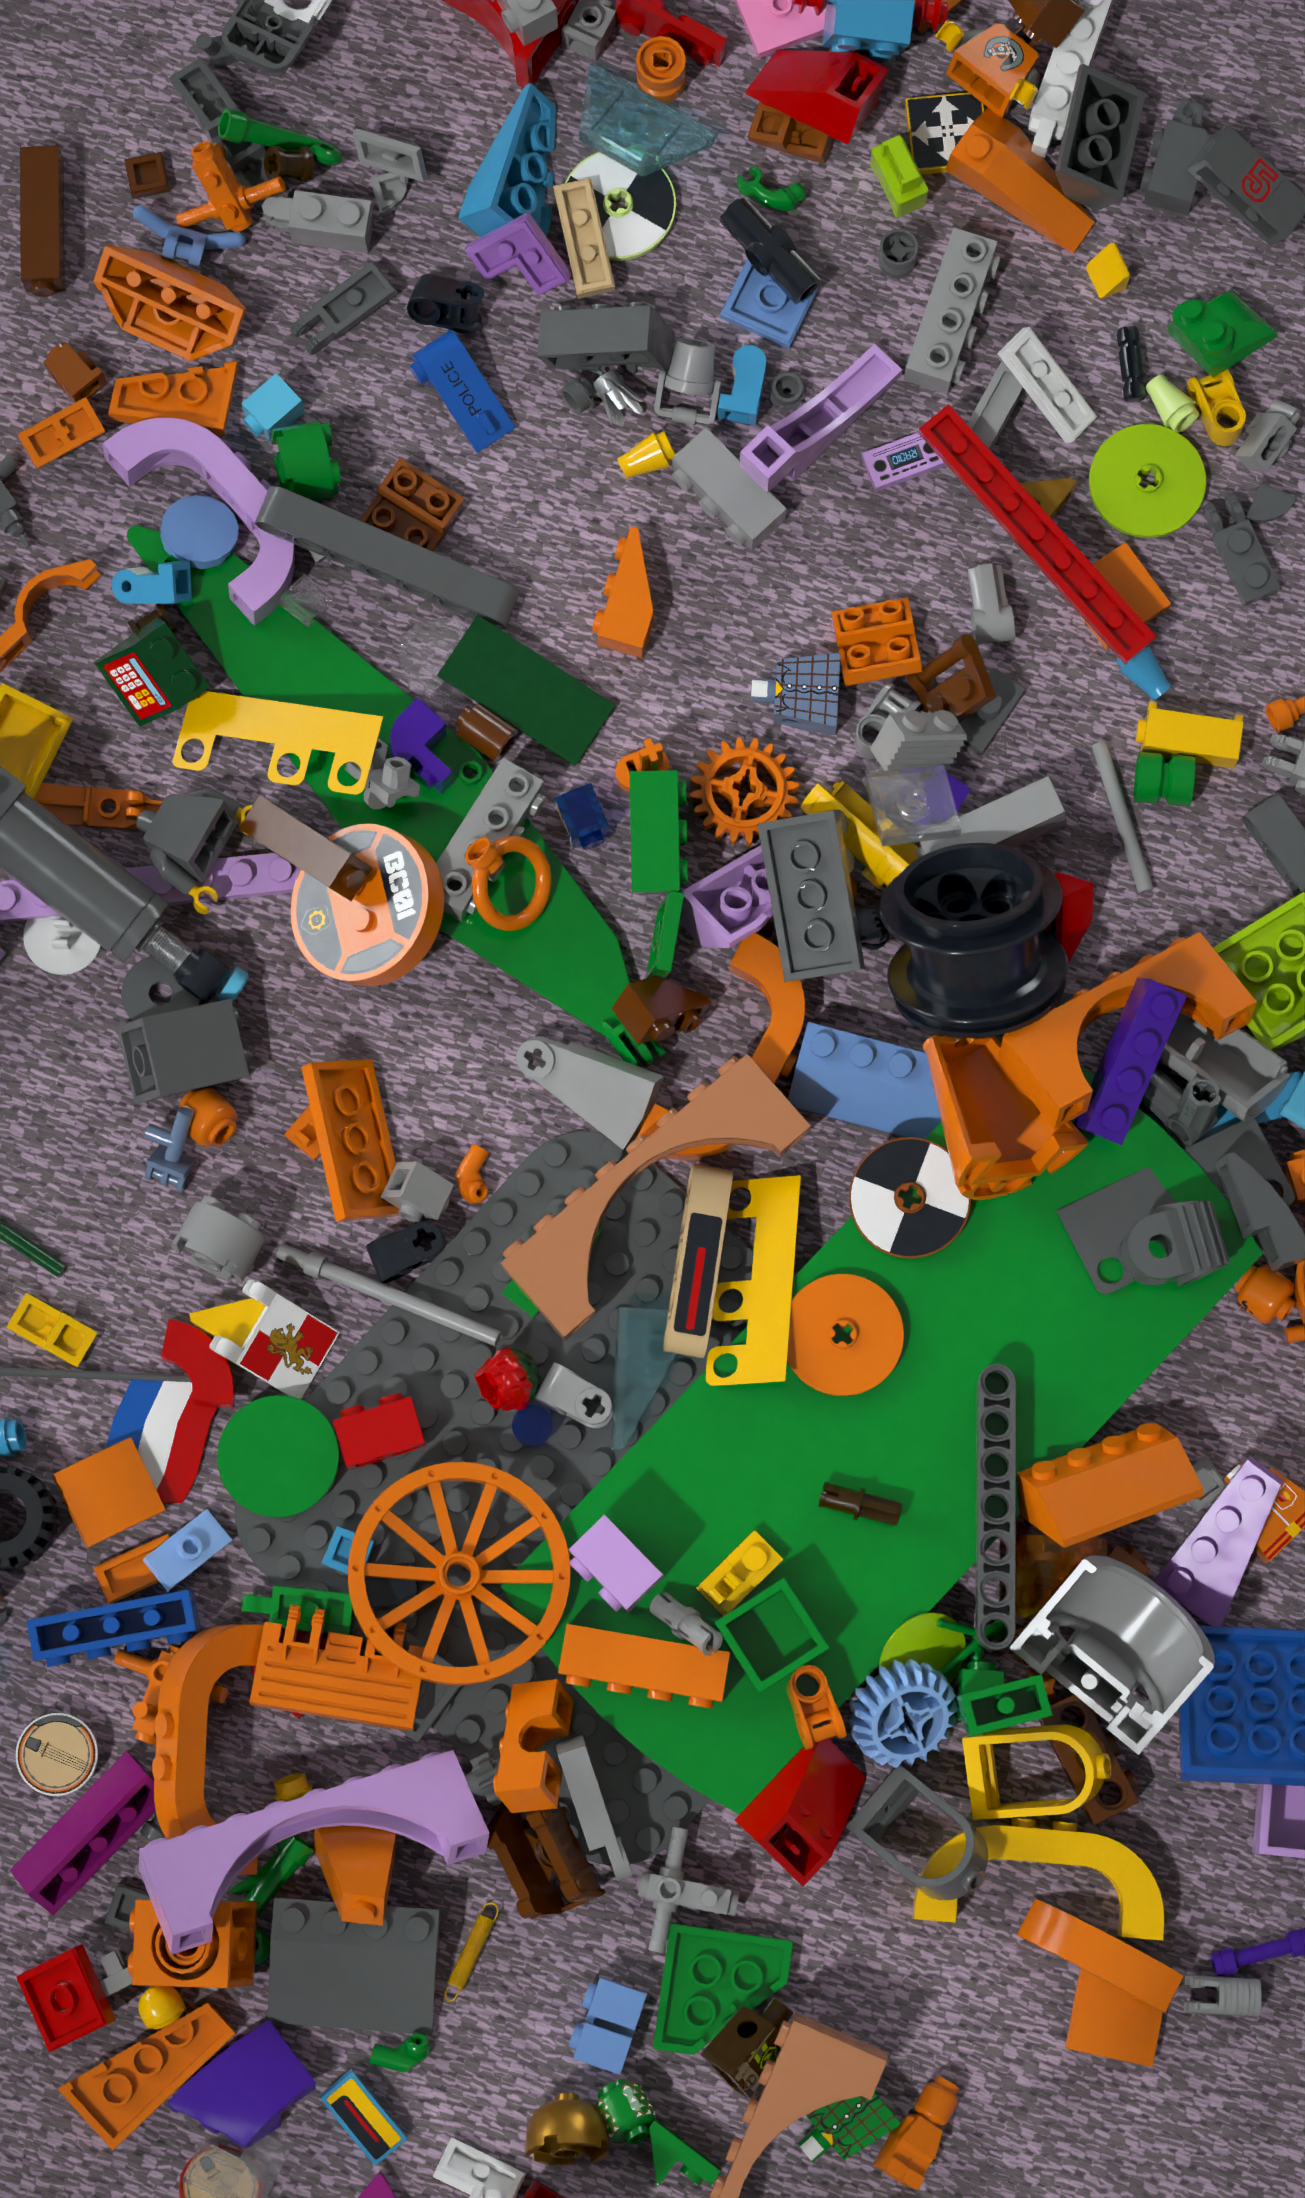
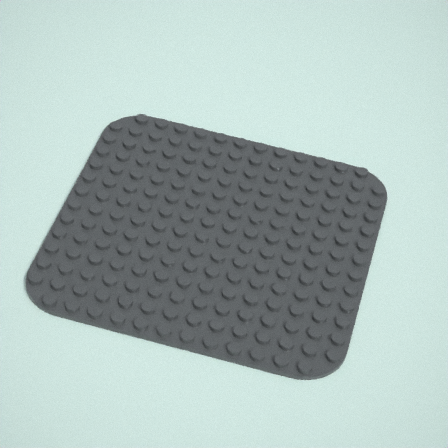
[234,1131,753,1865]

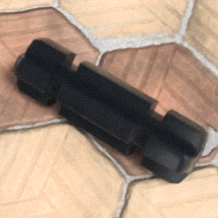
[1117,326,1146,403]

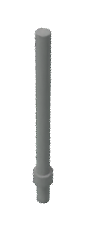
[276,1243,502,1346]

